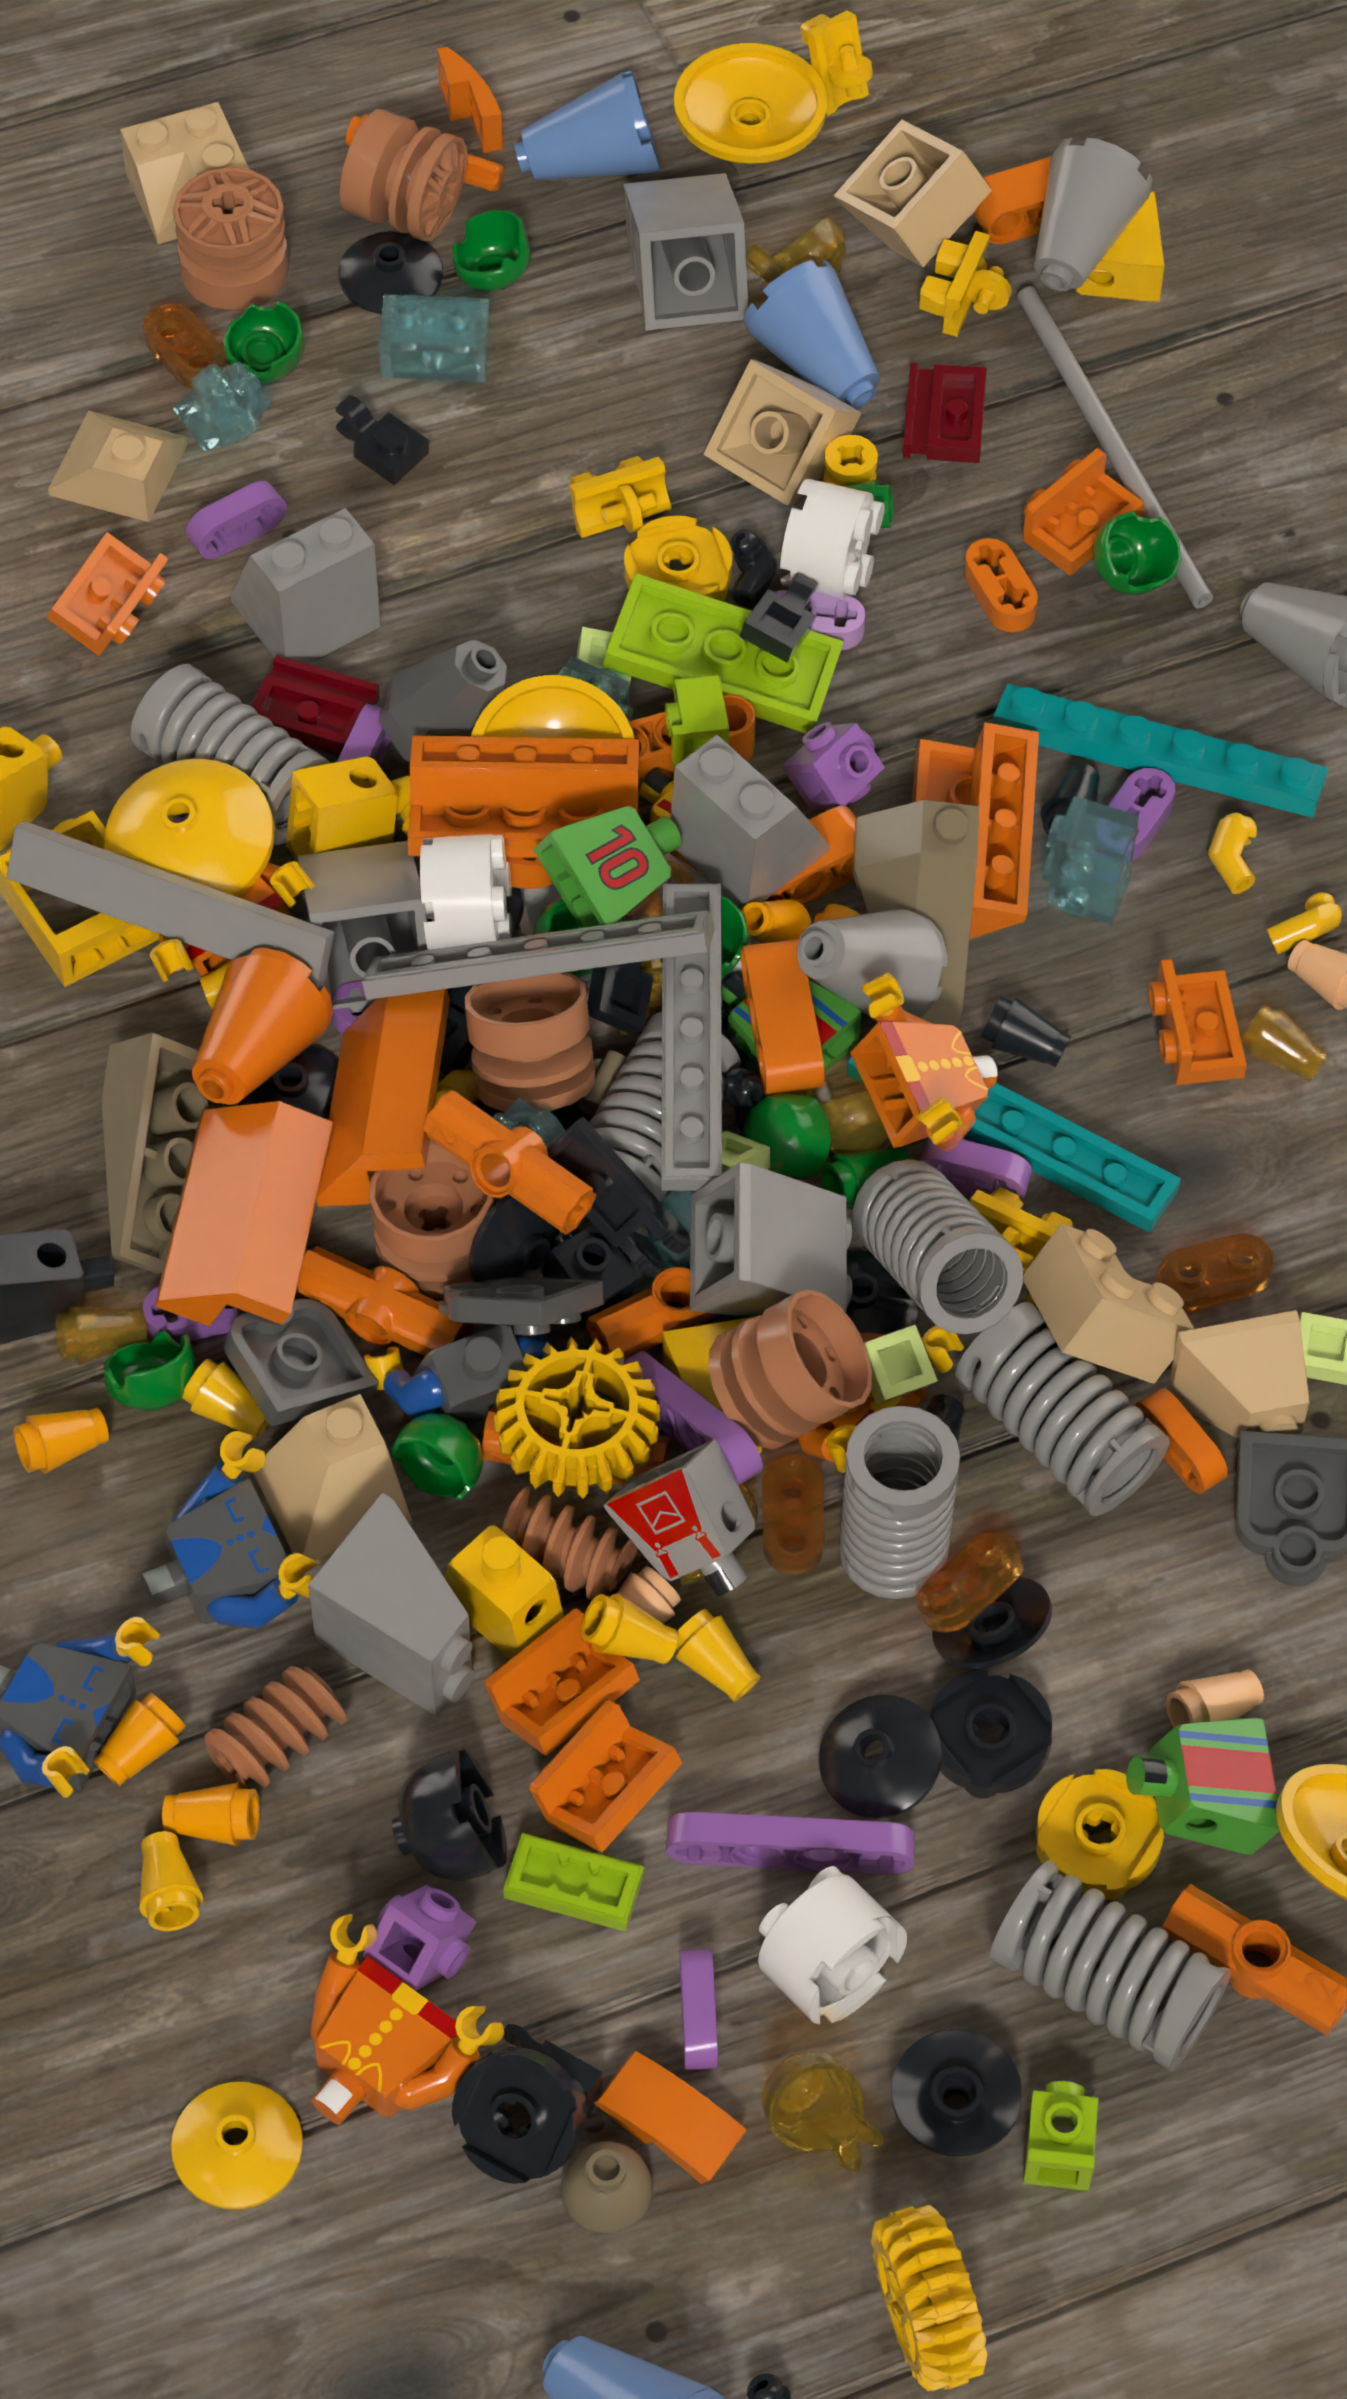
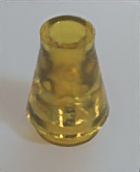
[1241,1004,1329,1083]
[55,1306,147,1365]

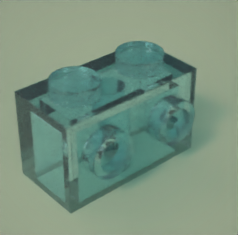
[379,294,491,382]
[1042,796,1139,925]

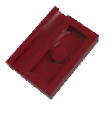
[903,363,987,463]
[251,655,380,755]

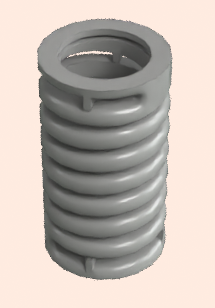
[130,664,330,845]
[589,1012,741,1225]
[853,1159,1023,1334]
[955,1302,1170,1516]
[839,1406,960,1599]
[990,1860,1231,2071]

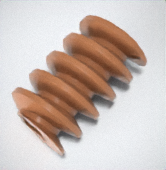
[501,1486,638,1602]
[205,1666,348,1789]

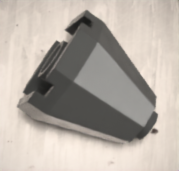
[379,639,507,762]

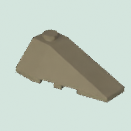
[853,800,979,1031]
[101,1032,239,1274]

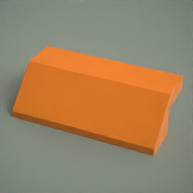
[912,722,1039,939]
[408,736,639,858]
[316,989,450,1207]
[154,1101,333,1327]

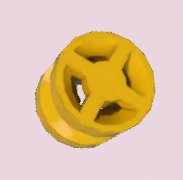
[823,435,878,487]

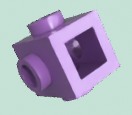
[781,722,885,811]
[363,1885,477,1991]

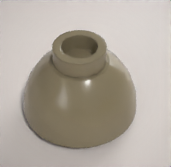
[561,2141,653,2233]

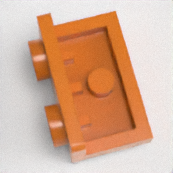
[1022,448,1144,576]
[45,532,169,656]
[1148,959,1247,1086]
[485,1609,640,1756]
[529,1700,683,1853]

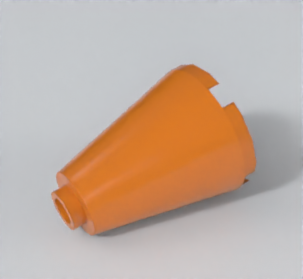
[192,947,334,1105]

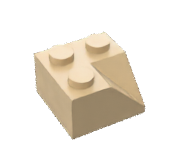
[120,102,249,244]
[833,119,992,268]
[1023,1224,1194,1384]

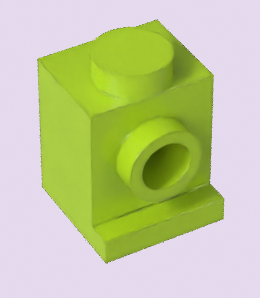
[665,675,729,769]
[1023,2081,1099,2191]

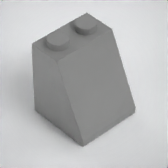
[623,173,748,331]
[230,508,381,664]
[670,735,829,910]
[297,841,428,1013]
[690,1162,852,1318]
[308,1492,474,1716]

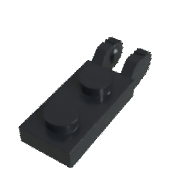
[547,1117,691,1278]

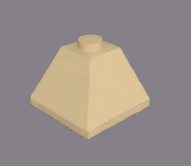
[703,359,862,506]
[48,410,188,522]
[1167,1310,1310,1439]
[252,1394,413,1565]

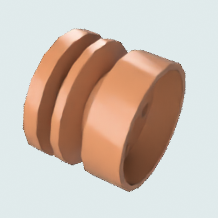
[339,109,467,241]
[173,167,289,310]
[465,972,596,1114]
[369,1140,496,1299]
[708,1289,872,1450]

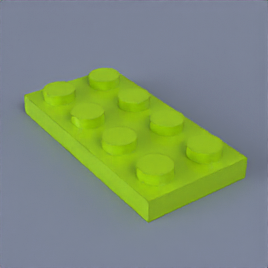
[602,573,844,734]

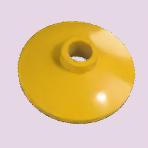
[171,2082,303,2210]

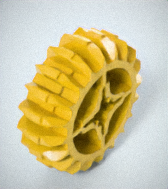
[494,1336,660,1499]
[871,2204,988,2391]

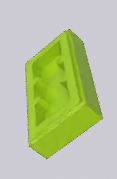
[503,1833,644,1932]

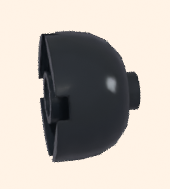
[392,1749,507,1881]

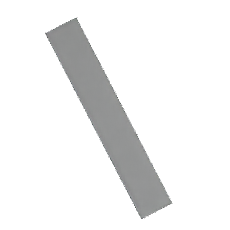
[6,821,334,989]
[661,883,722,1191]
[362,910,715,1000]

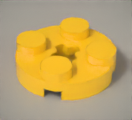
[624,515,733,601]
[1036,1769,1164,1900]

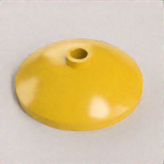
[674,43,828,164]
[471,675,635,739]
[104,759,275,897]
[1276,1764,1347,1901]

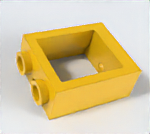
[0,810,160,987]

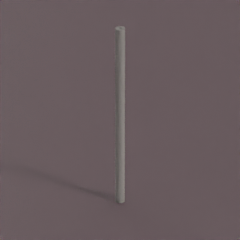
[1017,286,1213,608]

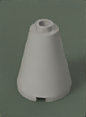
[1034,138,1153,291]
[1240,582,1347,708]
[797,909,948,1021]

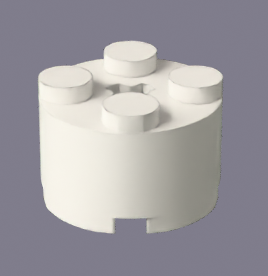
[780,478,884,599]
[420,834,512,950]
[758,1866,907,2024]

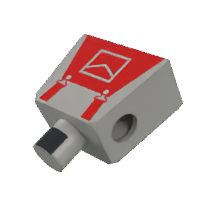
[603,1439,755,1596]

